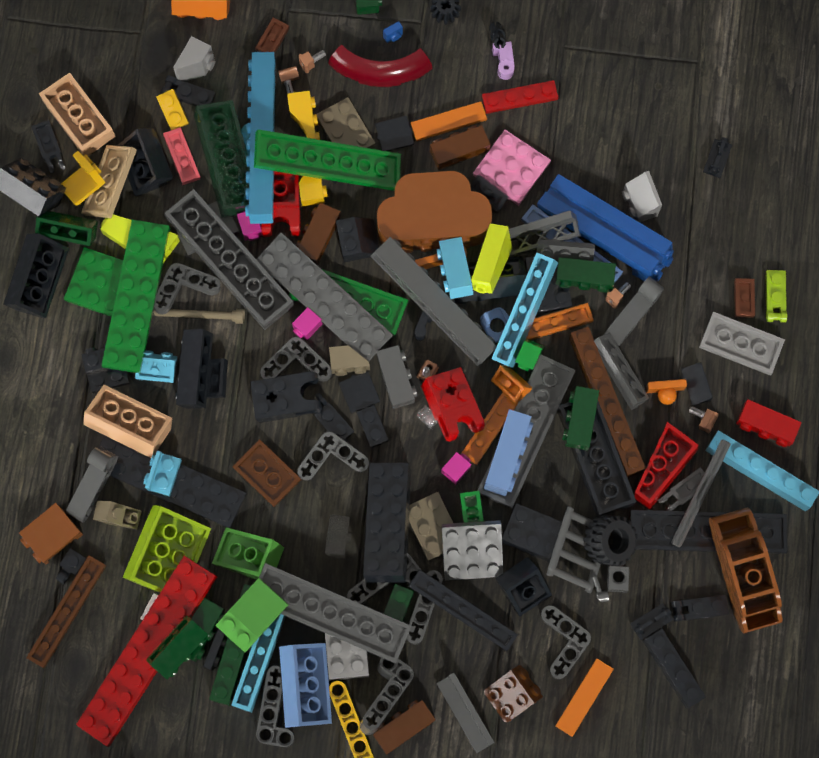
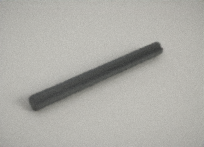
[671,440,731,547]

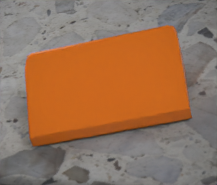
[491,365,533,403]

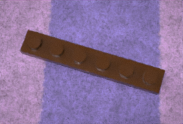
[26,556,106,668]

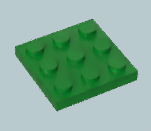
[64,247,123,317]

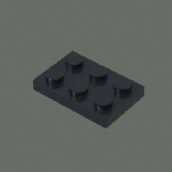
[525,256,572,313]

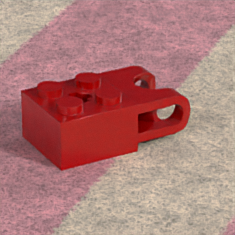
[261,171,300,237]
[421,367,485,442]

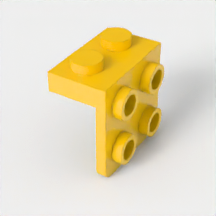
[61,151,106,205]

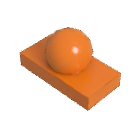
[646,379,687,405]

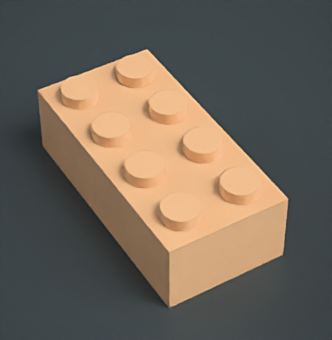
[39,73,116,156]
[84,385,172,458]

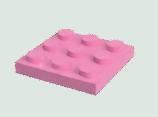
[473,130,551,206]

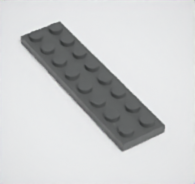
[256,233,393,362]
[477,355,576,509]
[259,563,412,664]

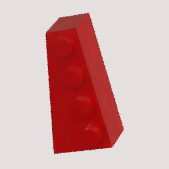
[635,422,699,510]

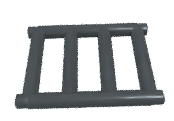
[546,506,610,593]

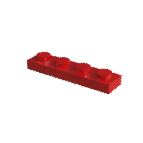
[482,80,558,114]

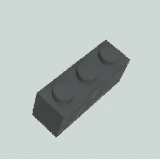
[376,345,417,409]

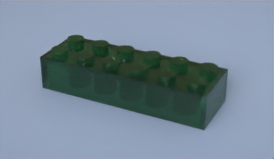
[194,100,250,218]

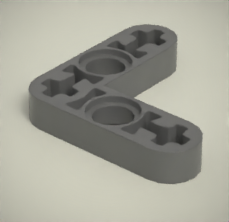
[154,263,221,314]
[260,337,332,382]
[298,431,369,480]
[541,606,591,679]

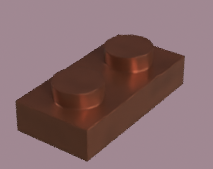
[255,18,289,54]
[734,278,755,317]

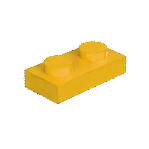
[156,89,189,130]

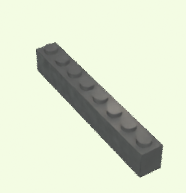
[371,237,497,366]

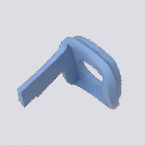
[480,308,509,343]

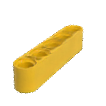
[329,681,374,758]

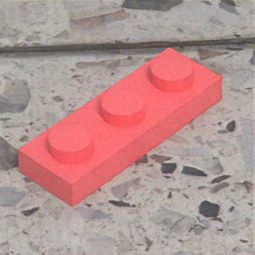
[163,127,200,185]

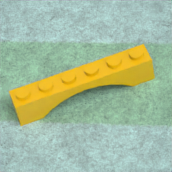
[287,91,328,206]

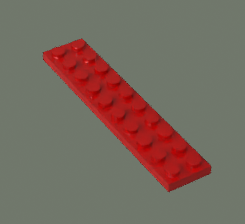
[76,556,217,747]

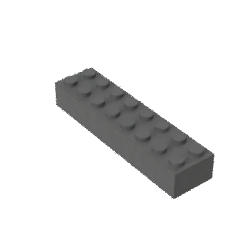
[165,189,294,330]

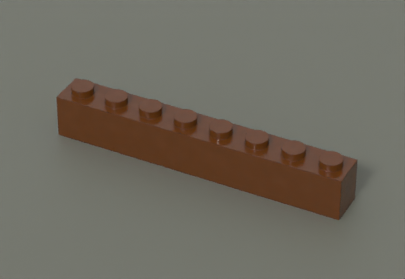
[569,326,646,478]

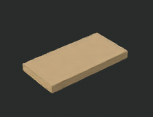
[81,145,137,218]

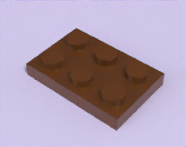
[233,439,301,508]

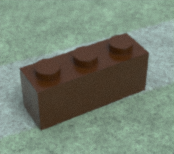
[430,125,490,170]
[296,203,341,266]
[373,699,436,755]

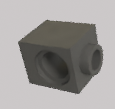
[607,564,629,593]

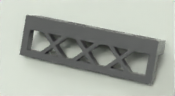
[509,210,581,257]
[594,333,649,410]
[436,673,494,754]

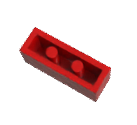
[736,400,802,447]

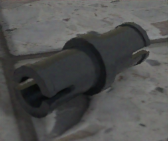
[490,21,506,49]

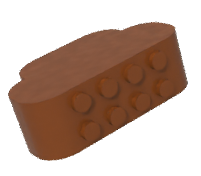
[377,171,492,253]
[709,507,783,634]

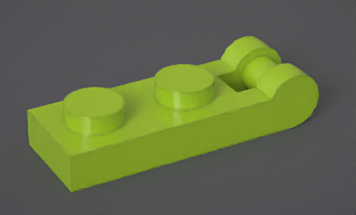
[766,270,787,322]

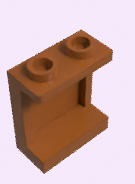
[19,503,83,565]

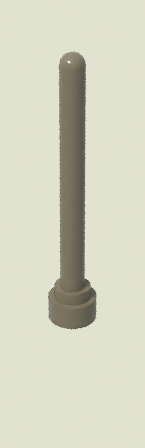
[153,309,245,324]

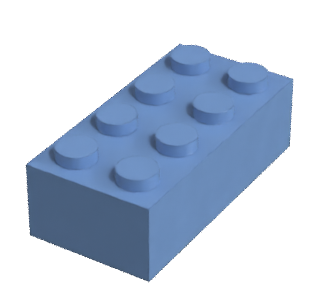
[484,409,534,496]
[279,643,332,728]

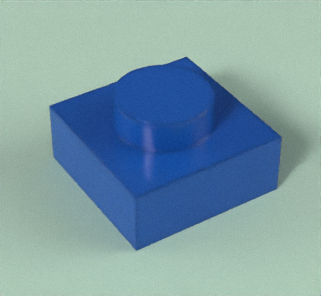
[383,21,403,43]

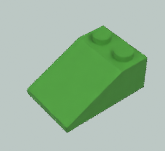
[212,527,284,580]
[215,578,289,652]

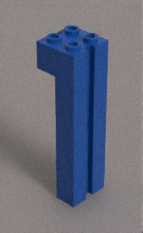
[537,174,673,282]

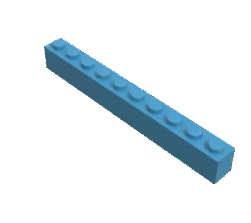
[245,52,275,224]

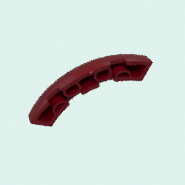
[329,44,433,87]

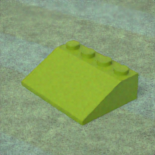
[122,505,211,593]

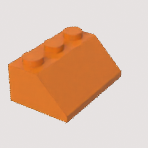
[171,0,230,20]

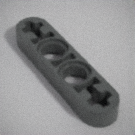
[407,570,443,645]

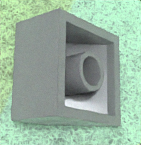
[173,36,215,82]
[622,171,662,222]

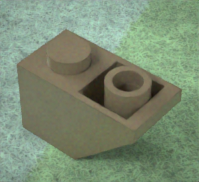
[329,345,370,376]
[93,501,142,530]

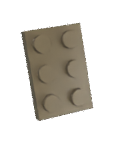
[317,98,375,148]
[409,492,453,561]

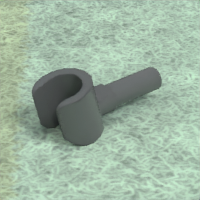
[592,575,609,602]

